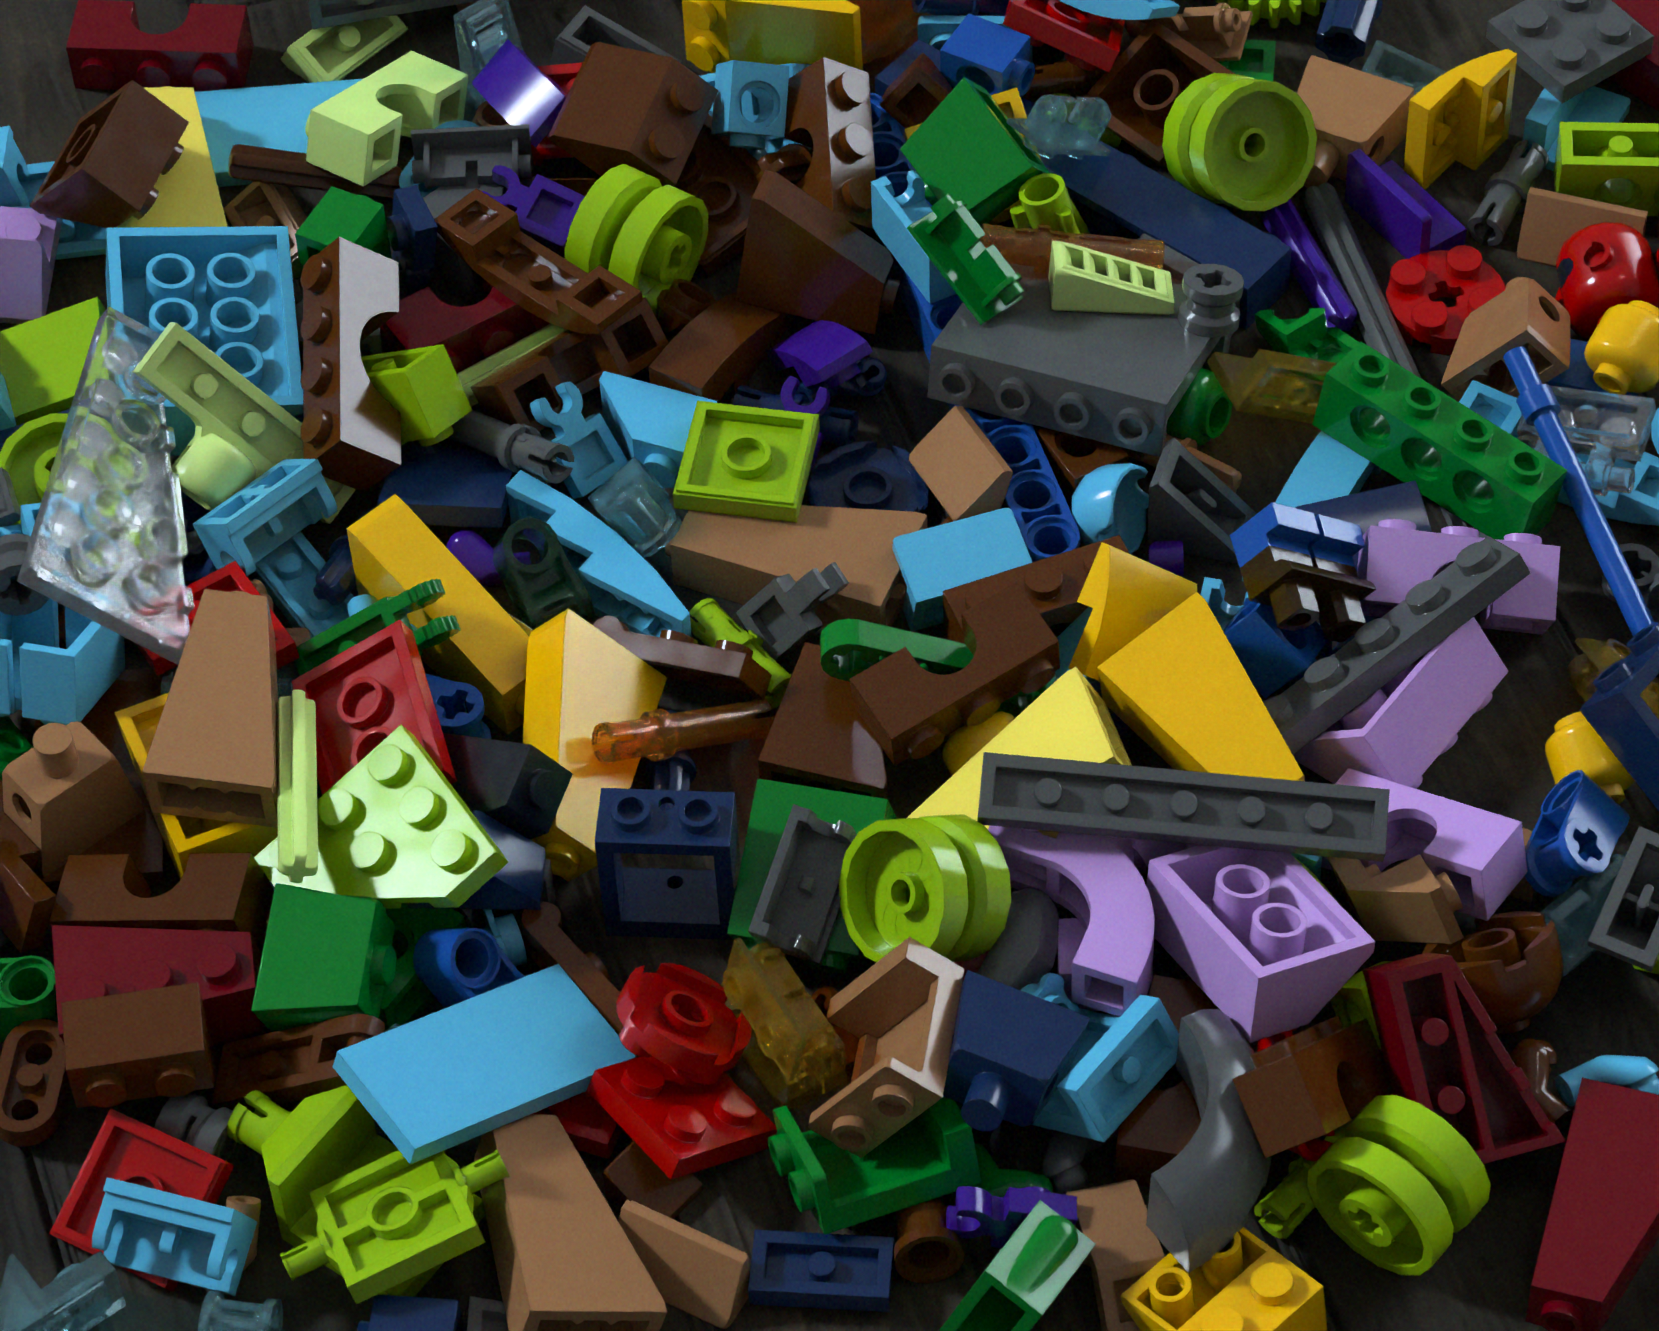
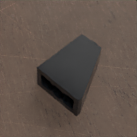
[443,733,573,840]

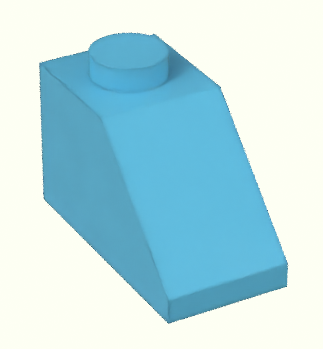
[599,371,717,489]

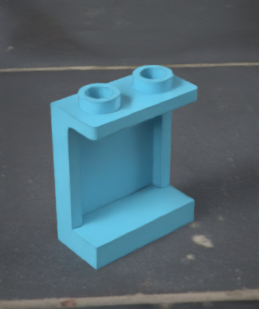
[1032,982,1179,1142]

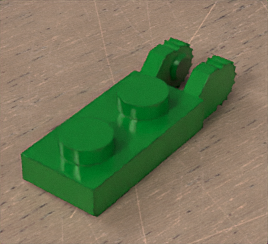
[294,579,460,676]

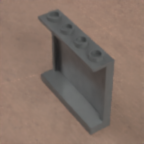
[927,243,1231,457]

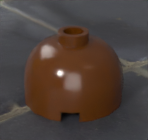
[1422,911,1564,1034]

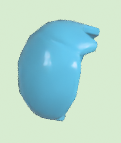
[1071,463,1149,554]

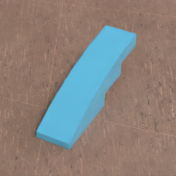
[506,470,692,637]

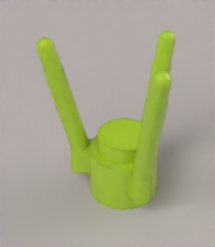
[1010,173,1093,248]

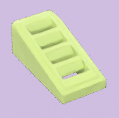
[1048,241,1175,315]

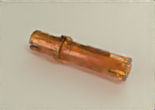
[980,223,1165,273]
[592,698,774,765]

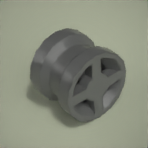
[1178,264,1244,337]
[0,533,52,616]

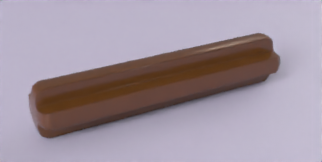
[228,144,402,200]

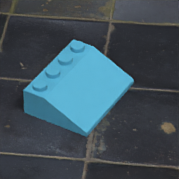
[106,226,303,457]

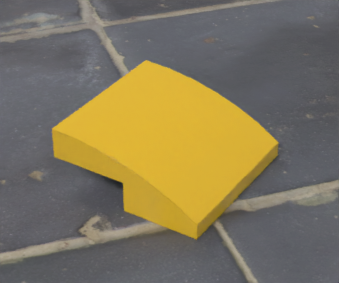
[1403,49,1517,190]
[1068,542,1197,681]

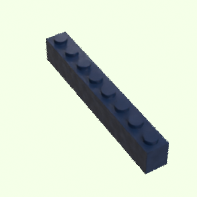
[875,39,1292,330]

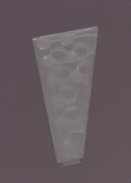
[17,306,194,665]

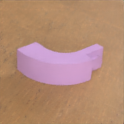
[988,826,1154,1017]

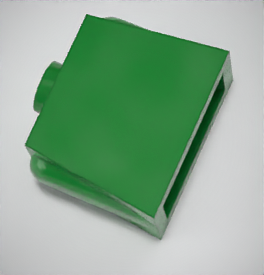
[900,77,1050,228]
[251,883,396,1032]
[940,1200,1096,1331]

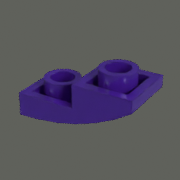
[471,39,567,147]
[765,320,873,389]

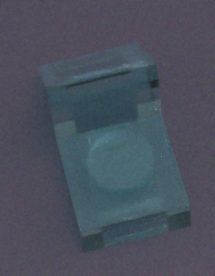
[0,1251,126,1331]

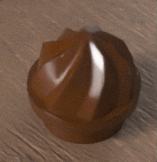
[656,279,715,339]

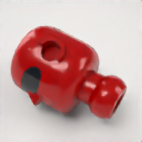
[1555,222,1659,339]

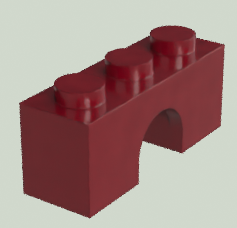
[66,0,254,92]
[380,236,551,374]

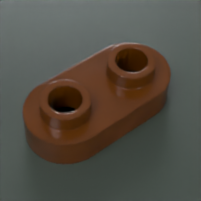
[0,1018,69,1147]

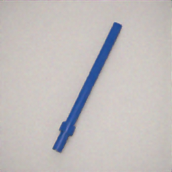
[1503,346,1659,677]

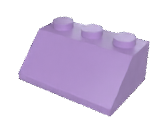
[1293,617,1509,789]
[1146,845,1375,1043]

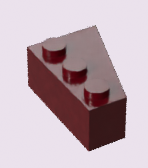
[52,925,271,1046]
[1362,953,1566,1164]

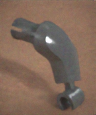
[977,887,1077,990]

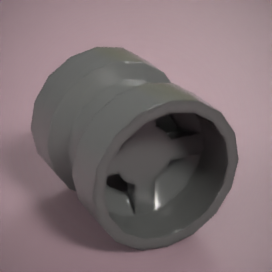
[155,1091,244,1165]

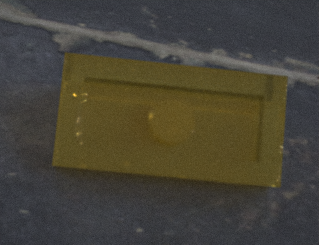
[1207,349,1337,424]

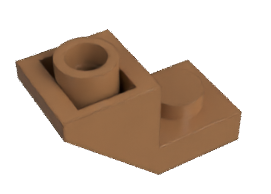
[1327,854,1464,944]
[1066,1179,1165,1331]

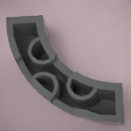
[1146,1009,1272,1274]

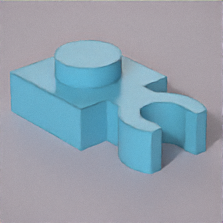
[530,381,630,499]

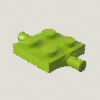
[280,1149,510,1305]

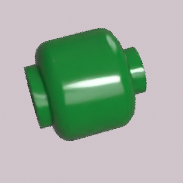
[1166,368,1233,447]

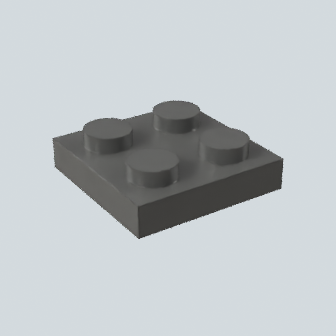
[1486,0,1654,103]

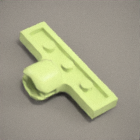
[133,322,356,524]

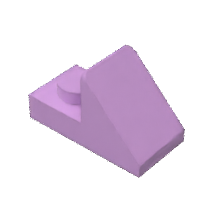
[0,206,62,324]

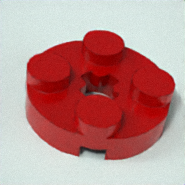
[1385,245,1505,355]
[616,963,752,1085]

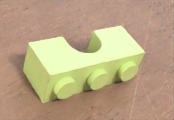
[305,51,468,187]

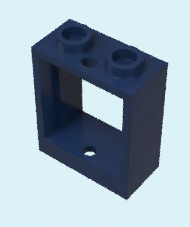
[1580,622,1659,811]
[595,788,741,940]

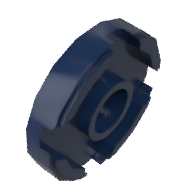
[806,441,930,515]

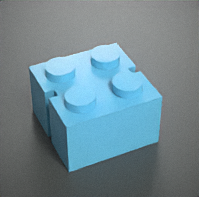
[0,589,125,725]

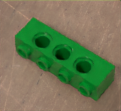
[1312,341,1567,540]

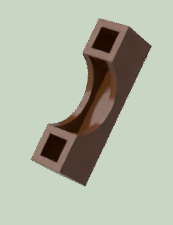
[300,237,401,492]

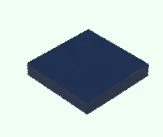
[377,445,518,528]

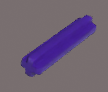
[1261,199,1357,332]

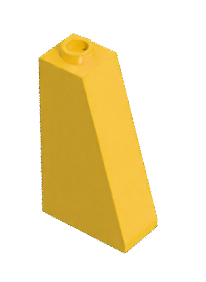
[346,494,529,734]
[1097,591,1305,781]
[523,608,667,881]

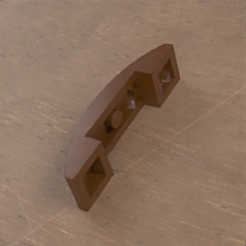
[434,188,643,334]

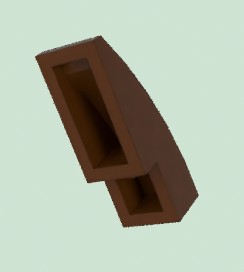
[648,292,796,403]

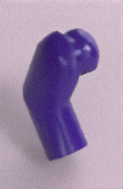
[447,528,533,587]

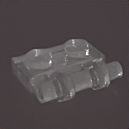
[1517,386,1656,497]

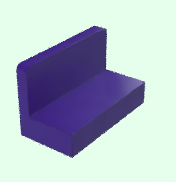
[1345,149,1467,259]

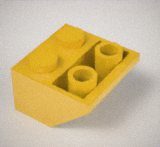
[1121,1227,1327,1331]

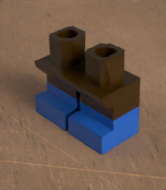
[1230,502,1376,643]

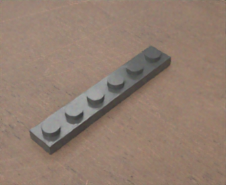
[1263,536,1530,755]
[977,752,1390,862]

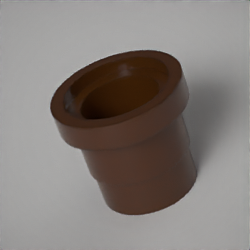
[893,1198,964,1283]

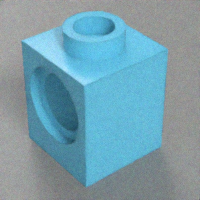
[711,60,790,150]

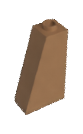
[665,505,928,629]
[142,589,278,828]
[474,1114,667,1331]

